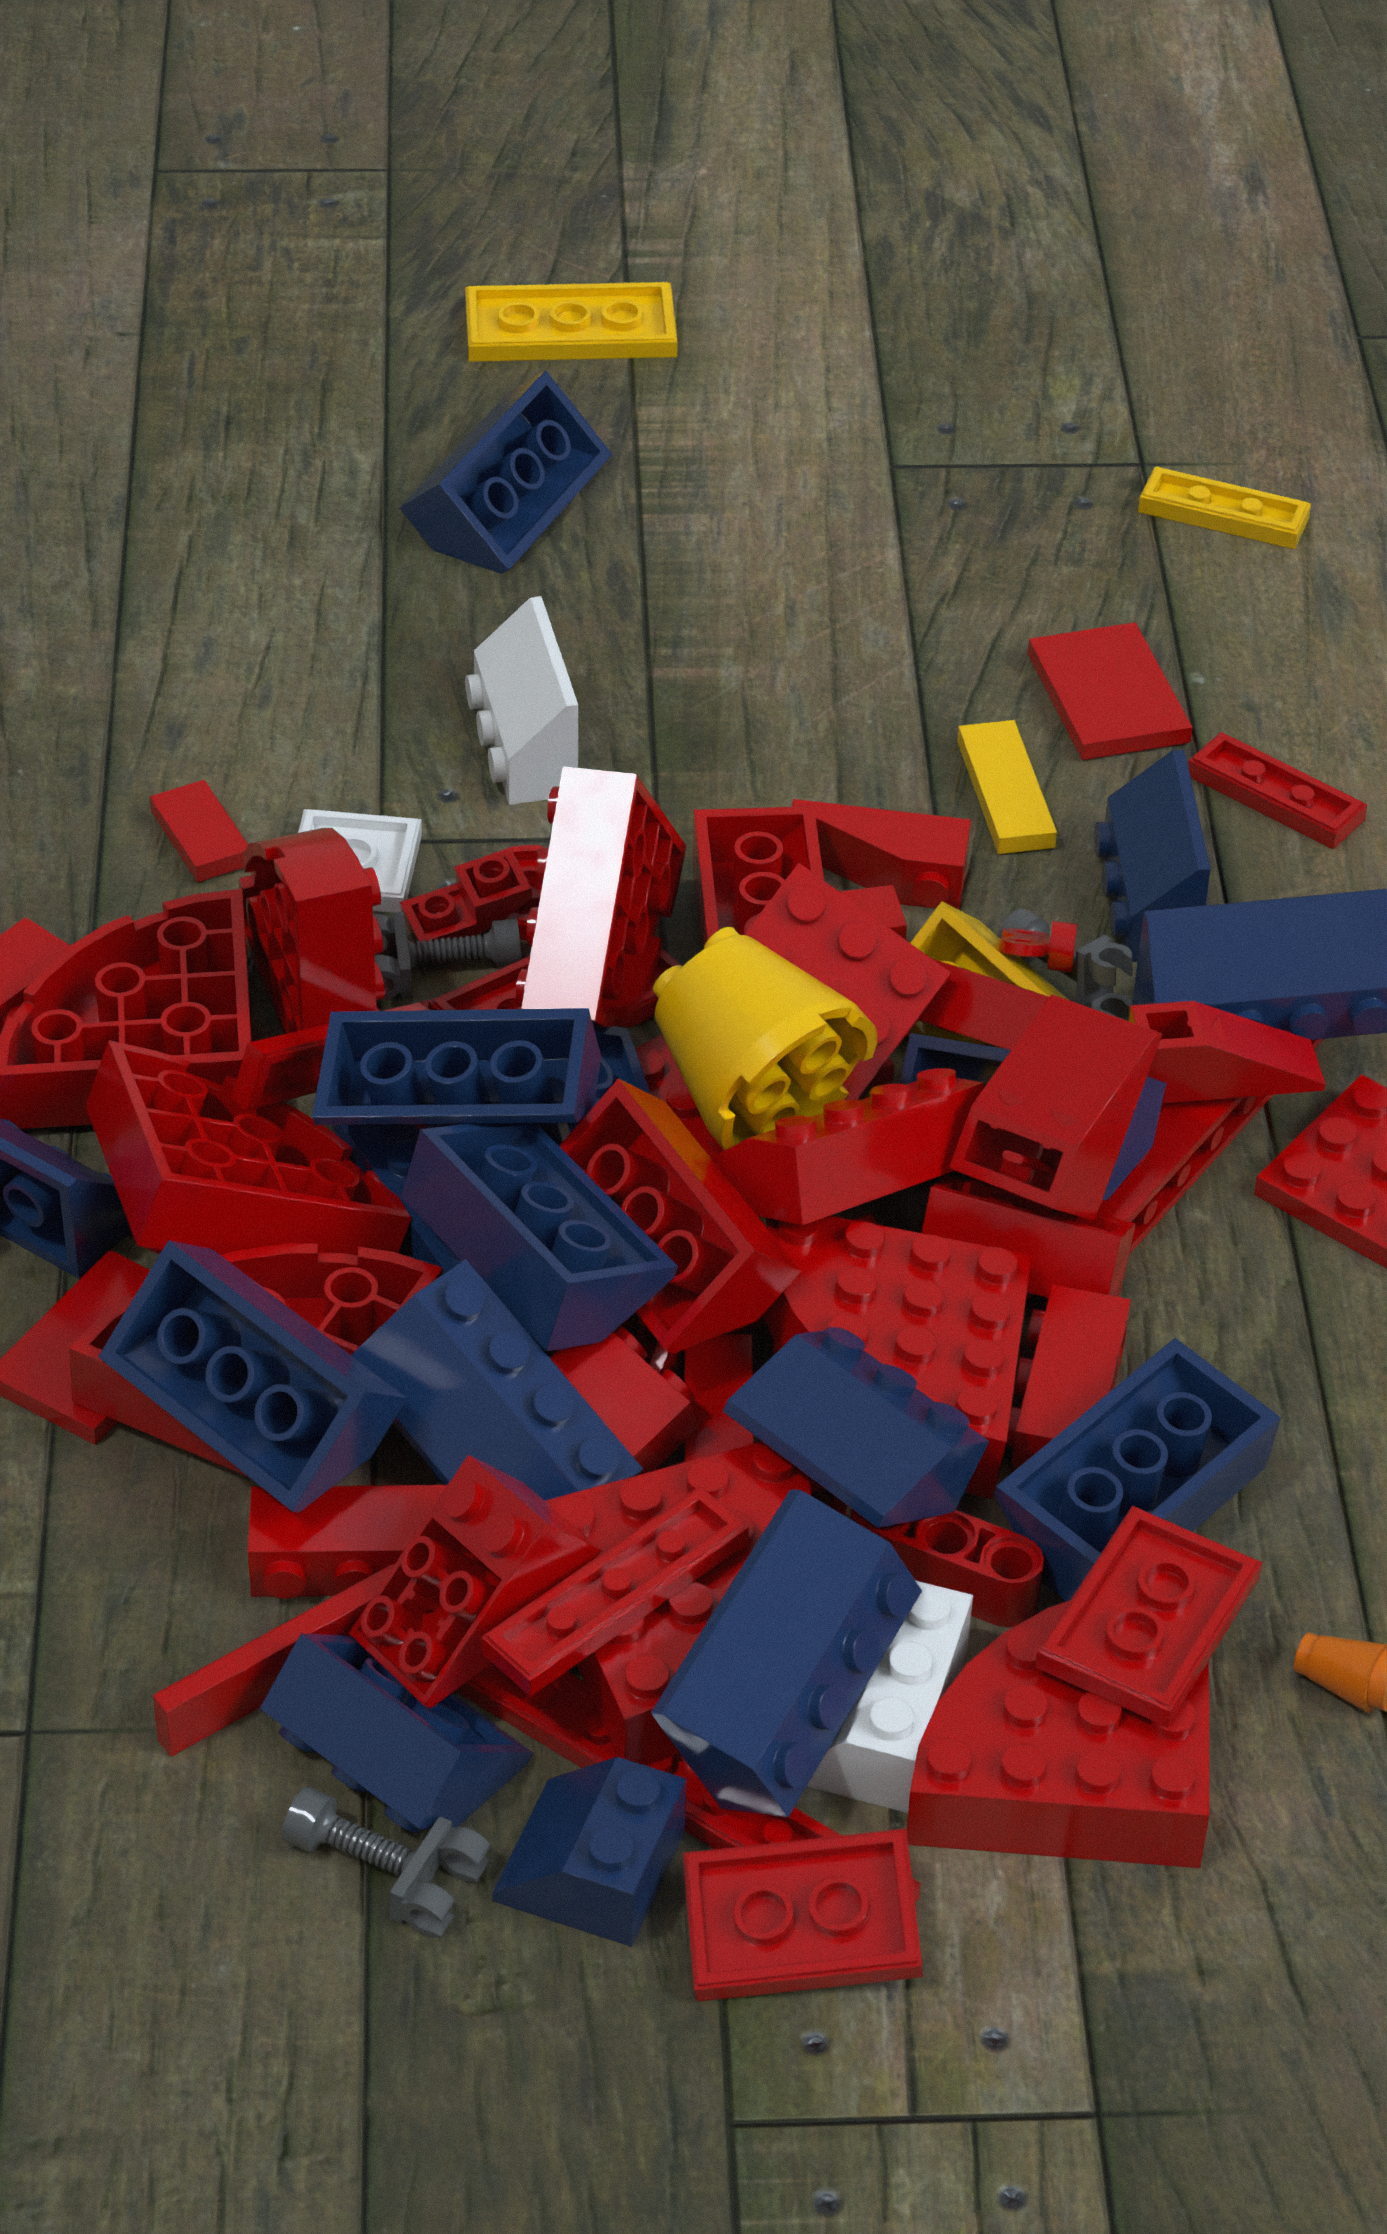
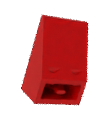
[949,994,1163,1221]
[349,1455,601,1708]

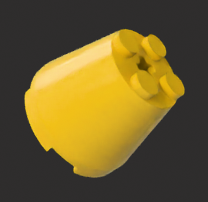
[653,927,877,1151]

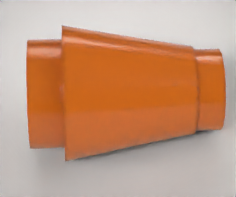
[1294,1632,1387,1713]

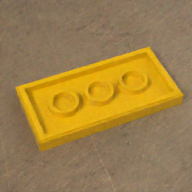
[465,282,677,362]

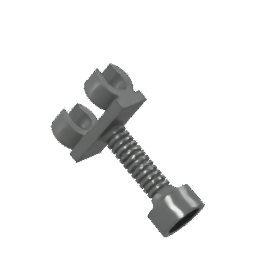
[998,908,1133,1021]
[373,912,522,1001]
[282,1786,491,1938]

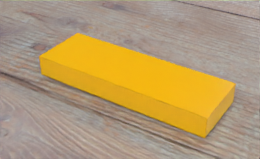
[1138,467,1311,549]
[957,720,1057,854]

